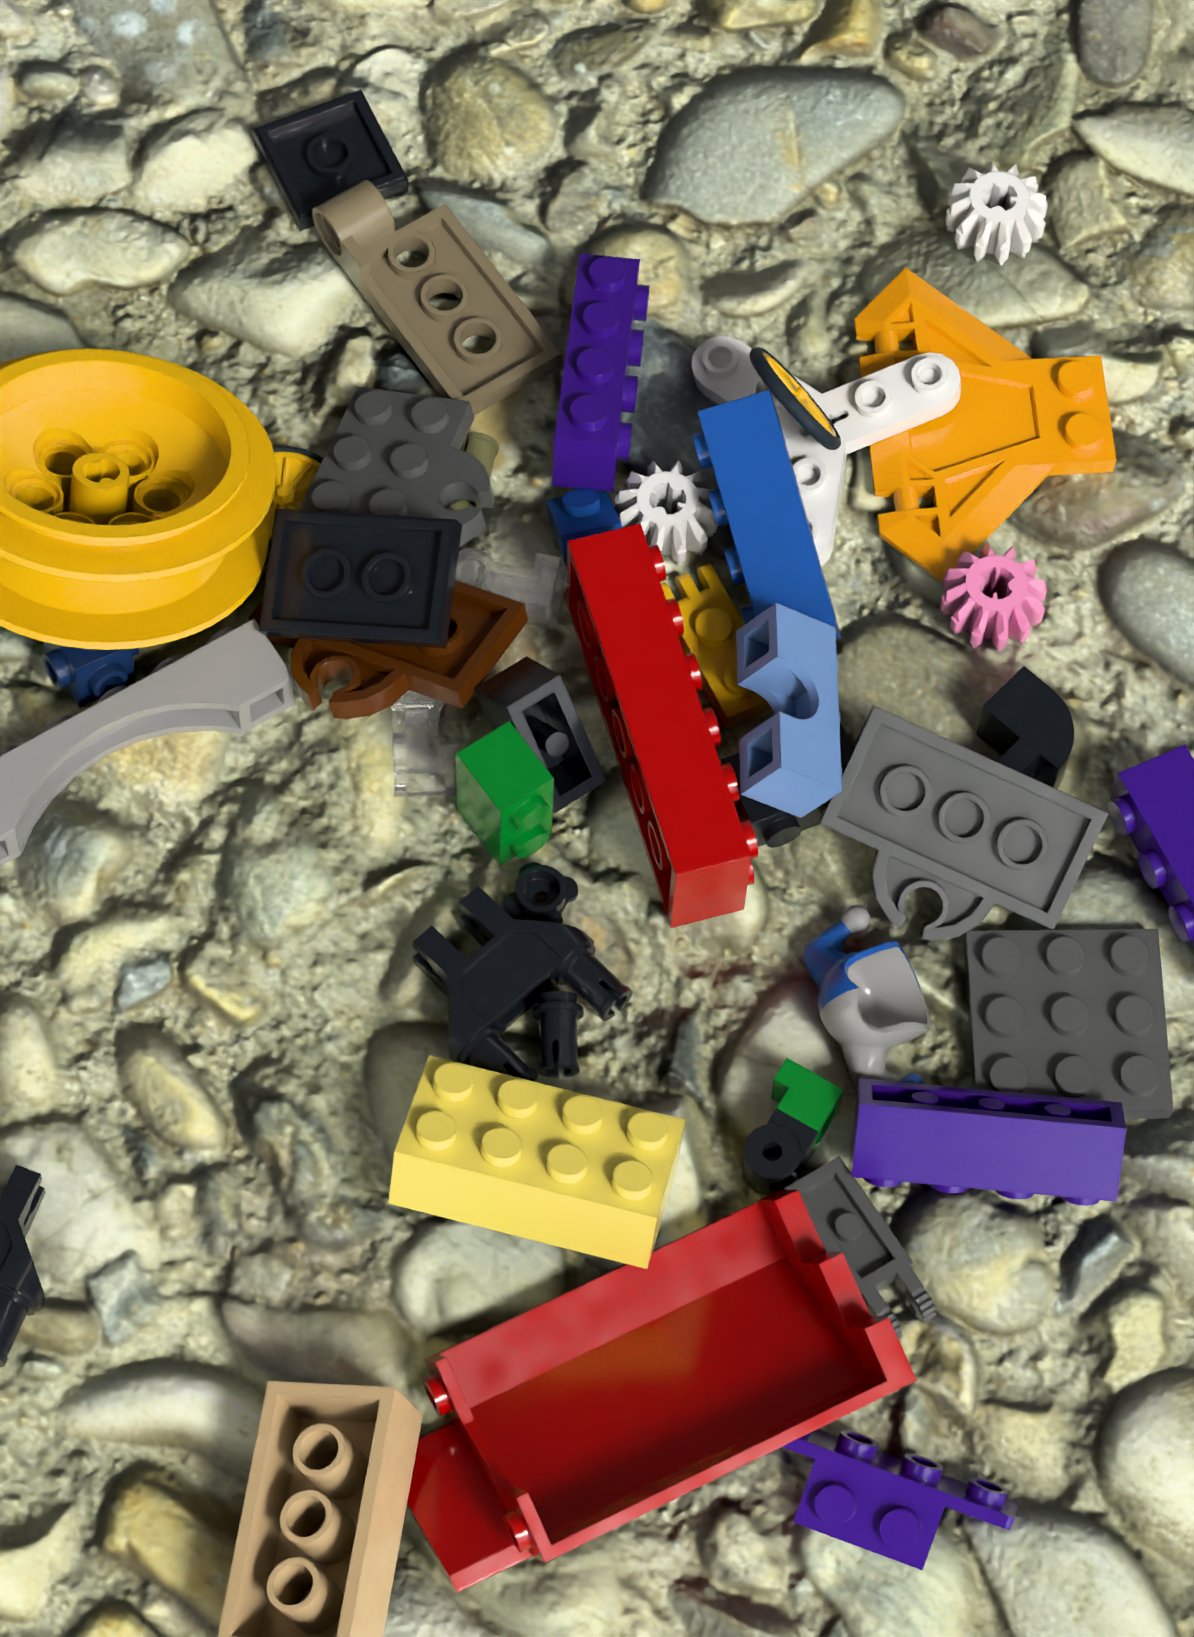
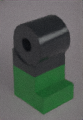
[741,1058,844,1196]

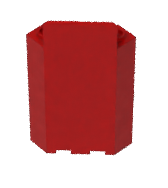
[407,1189,917,1593]

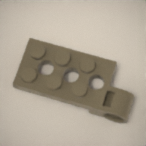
[312,180,562,416]

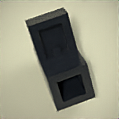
[976,666,1074,789]

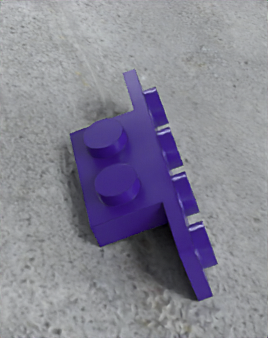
[782,1429,1019,1570]

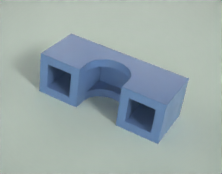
[736,603,843,818]

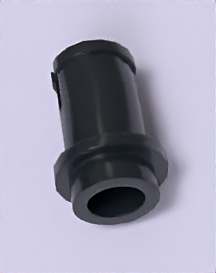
[532,991,584,1078]

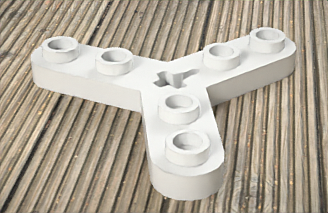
[691,336,962,567]

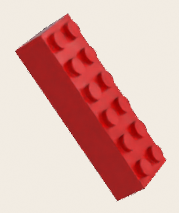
[565,523,758,928]

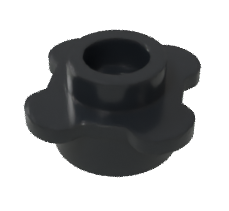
[503,862,578,924]

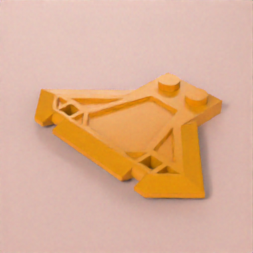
[854,267,1116,584]

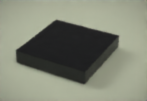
[253,90,409,231]

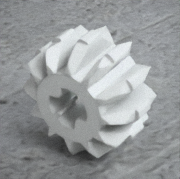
[945,160,1048,266]
[615,460,718,567]

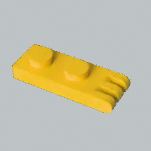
[661,563,772,729]

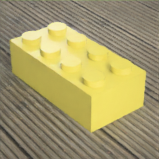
[388,1055,686,1269]

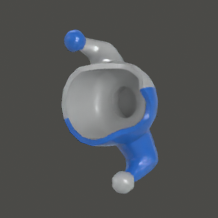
[803,905,930,1091]

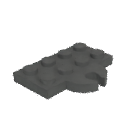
[299,386,495,548]
[819,705,1109,941]

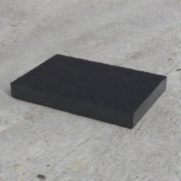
[259,509,462,649]

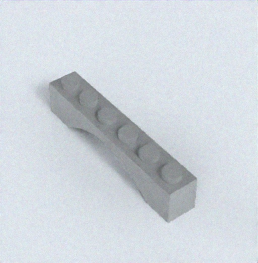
[0,619,296,866]

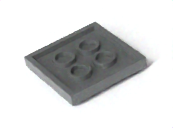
[963,929,1173,1119]

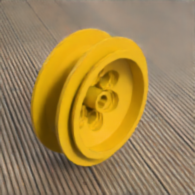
[0,348,277,650]

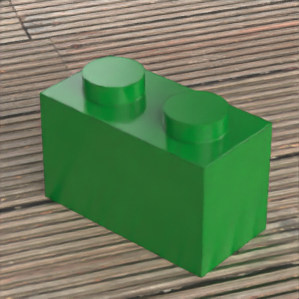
[456,721,554,866]

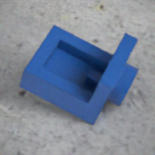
[546,489,622,580]

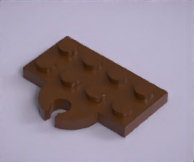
[248,580,528,719]

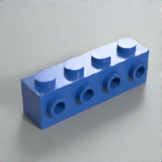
[692,390,842,639]

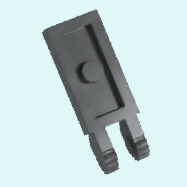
[784,1156,937,1339]

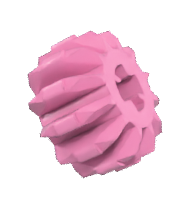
[940,542,1047,652]

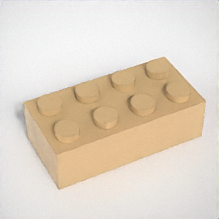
[217,1381,423,1637]

